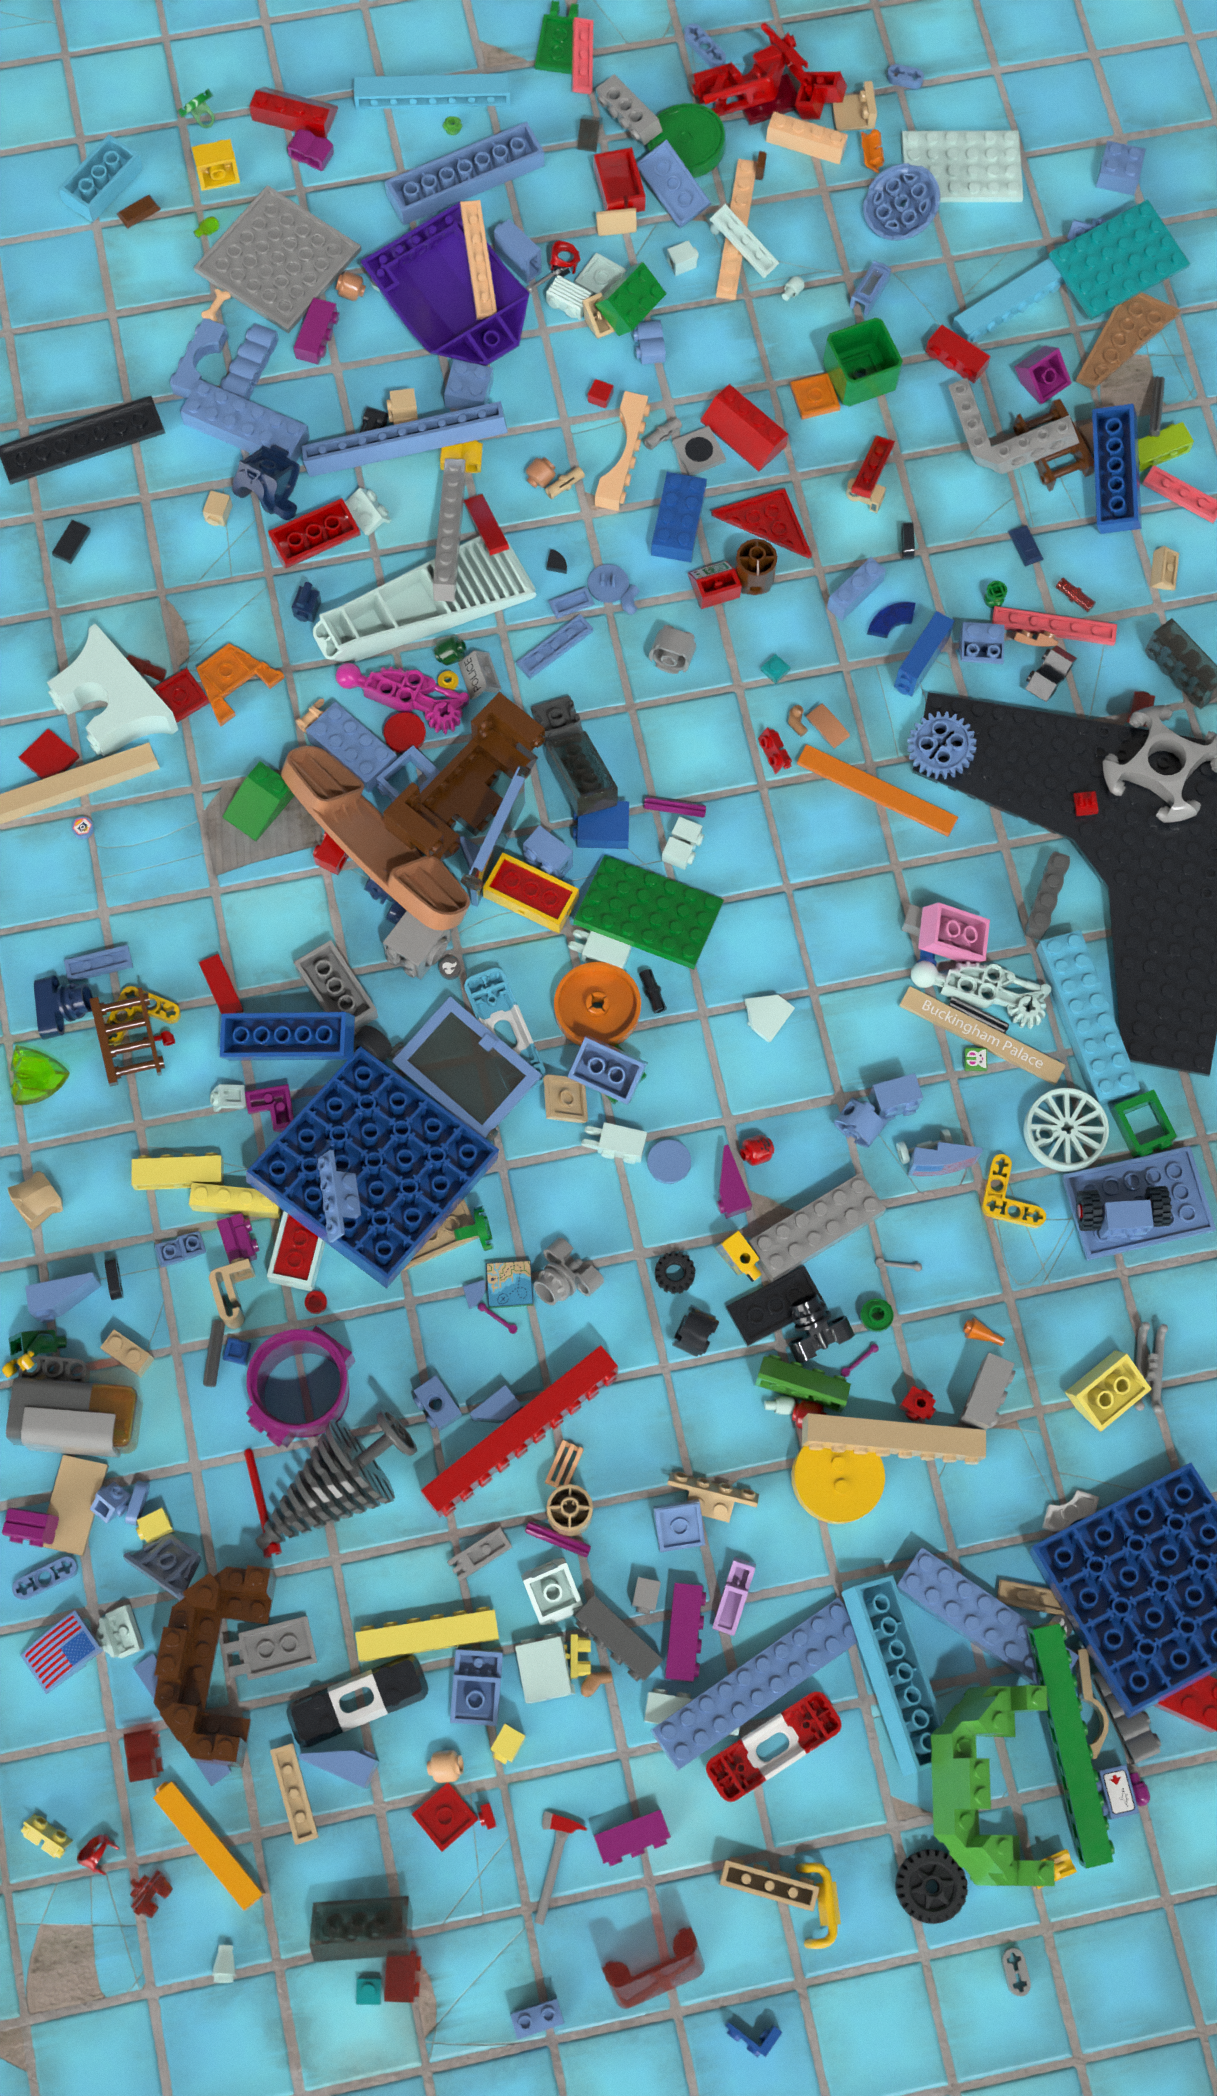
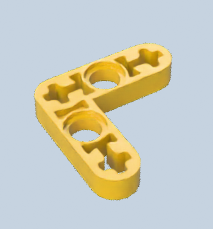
[106,986,181,1046]
[982,1154,1046,1228]

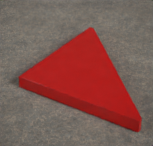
[711,488,812,559]

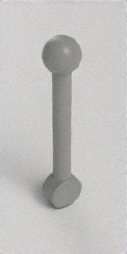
[875,1258,922,1272]

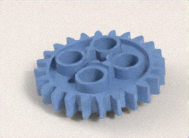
[907,711,976,779]

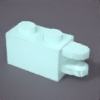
[568,929,631,970]
[581,1122,647,1164]

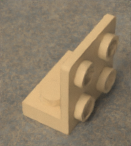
[832,81,877,131]

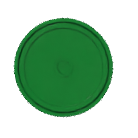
[647,103,726,178]

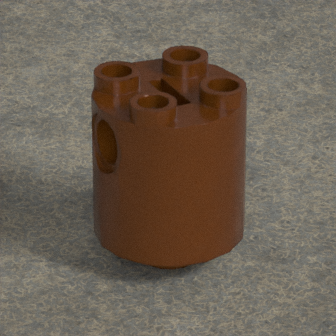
[735,539,778,595]

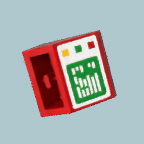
[688,561,742,609]

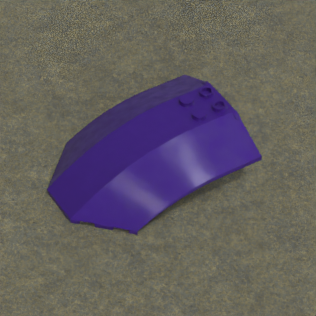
[361,202,530,366]

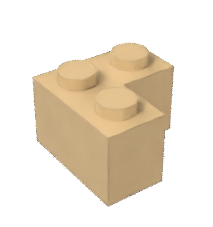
[387,388,418,425]

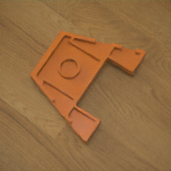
[196,643,285,726]

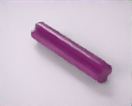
[644,797,706,818]
[525,1521,591,1557]

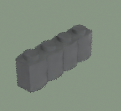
[1024,852,1070,941]
[1090,1671,1161,1764]

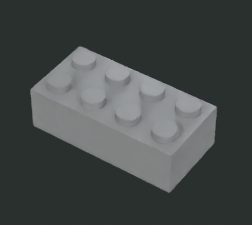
[294,940,378,1032]

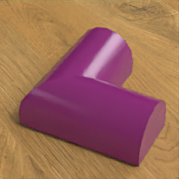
[245,1084,294,1133]

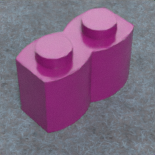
[287,129,334,171]

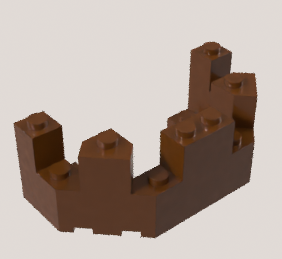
[383,692,545,861]
[153,1565,277,1768]

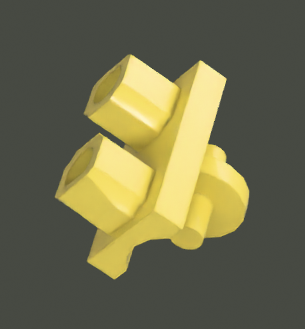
[564,1634,591,1679]

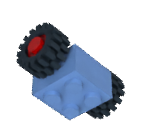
[1076,1186,1172,1242]

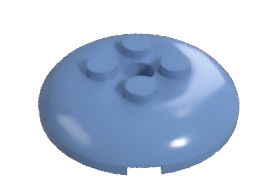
[863,163,941,241]

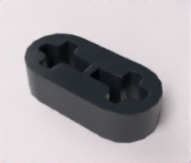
[901,522,915,559]
[104,1257,124,1300]

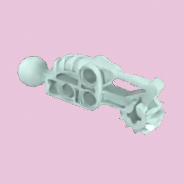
[911,961,1051,1029]

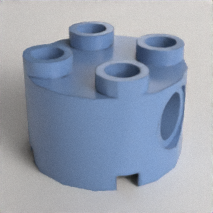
[834,1097,888,1148]

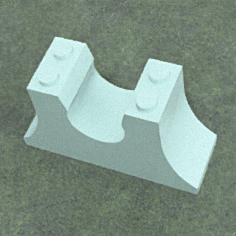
[47,623,179,758]

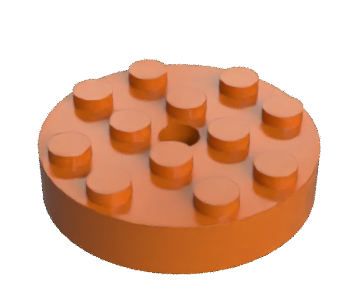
[554,962,641,1047]

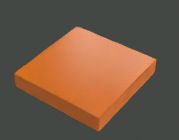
[790,373,840,420]

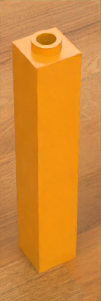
[153,1781,265,1911]

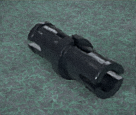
[639,969,667,1014]

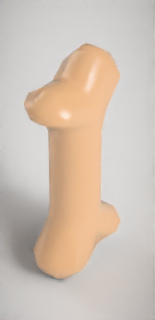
[201,289,231,322]

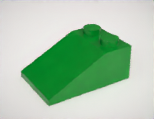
[222,762,295,842]

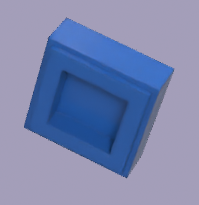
[223,1337,251,1366]

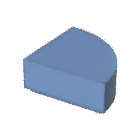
[463,1280,485,1309]

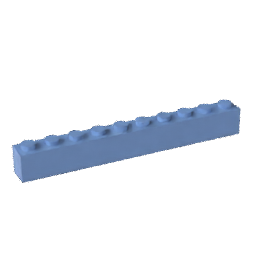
[302,401,508,477]

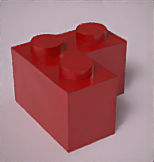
[795,71,847,120]

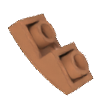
[1012,629,1059,647]
[806,703,850,749]

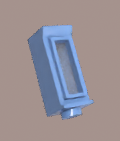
[850,260,891,316]

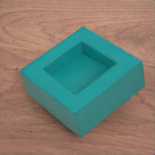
[761,654,791,684]
[356,1978,382,2005]

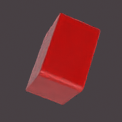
[588,379,614,409]

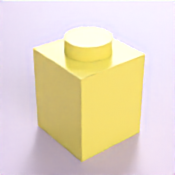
[136,1508,175,1543]

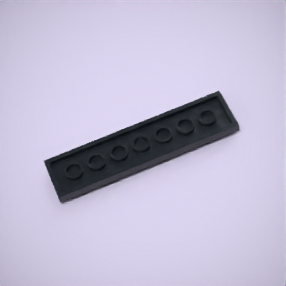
[0,396,165,485]

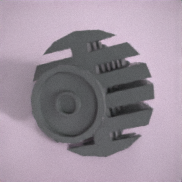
[255,1408,417,1549]

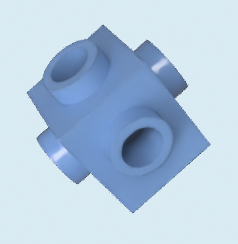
[90,1482,131,1523]

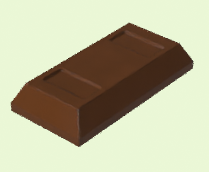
[117,195,161,229]

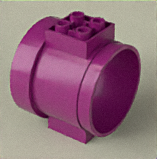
[246,1326,355,1448]

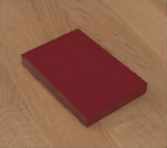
[735,73,798,126]

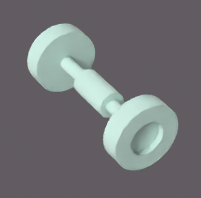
[896,1129,953,1164]

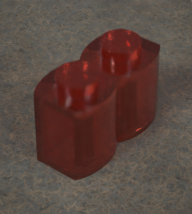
[123,1729,164,1783]

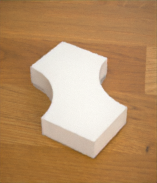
[1042,1490,1099,1533]

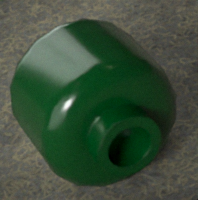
[434,635,467,666]

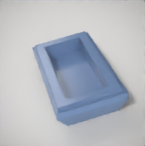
[548,587,595,619]

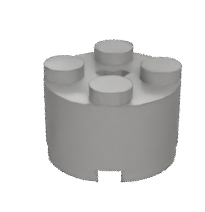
[649,625,696,674]

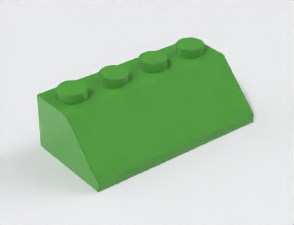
[755,1354,851,1413]

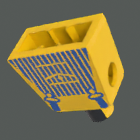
[715,1230,762,1282]

